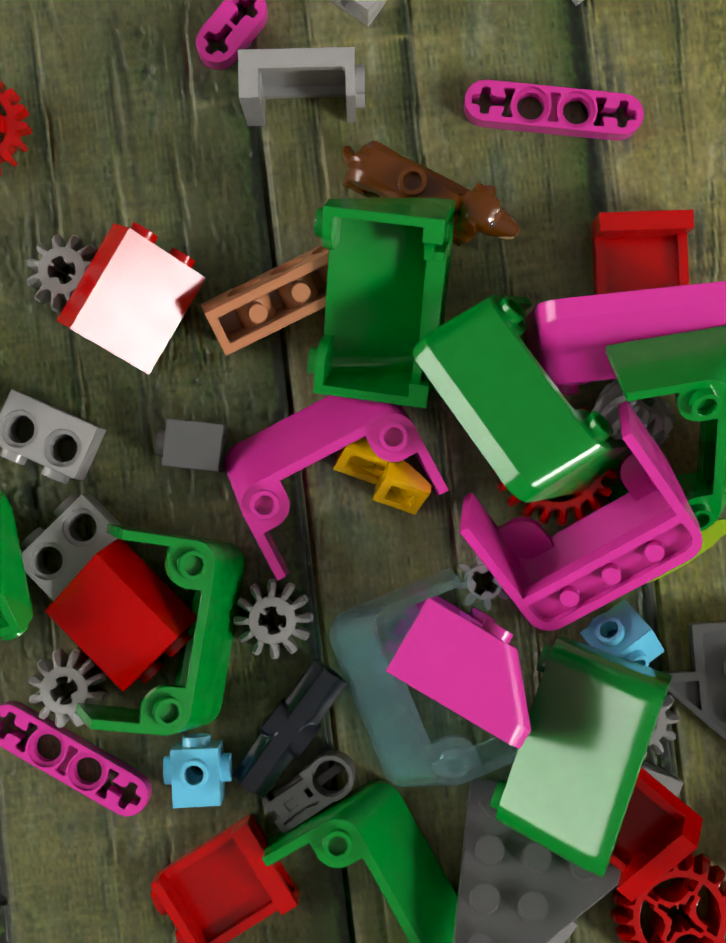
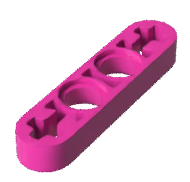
[463,80,644,141]
[0,701,152,816]

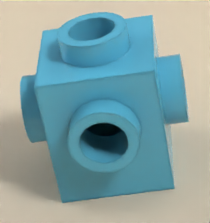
[580,599,665,667]
[163,733,233,808]

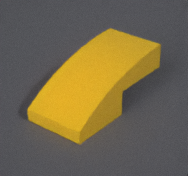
[333,437,432,515]

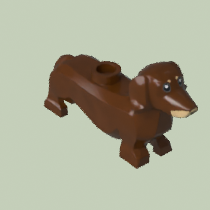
[342,140,520,246]

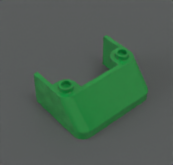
[412,295,631,503]
[606,325,726,531]
[76,524,245,736]
[262,779,458,943]

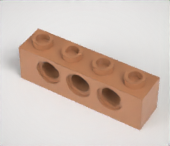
[201,244,329,356]

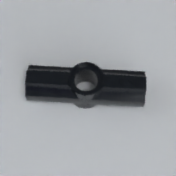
[232,659,347,798]

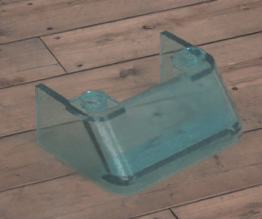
[329,568,518,788]

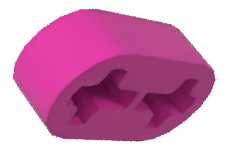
[196,0,268,70]

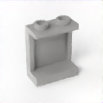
[238,47,365,126]

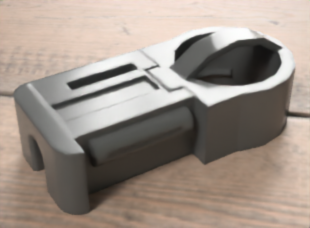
[262,750,356,832]

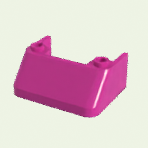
[523,281,726,396]
[225,395,449,581]
[460,401,703,631]
[383,585,531,749]

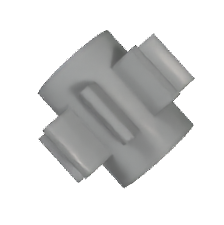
[453,553,508,611]

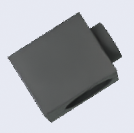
[156,419,228,473]

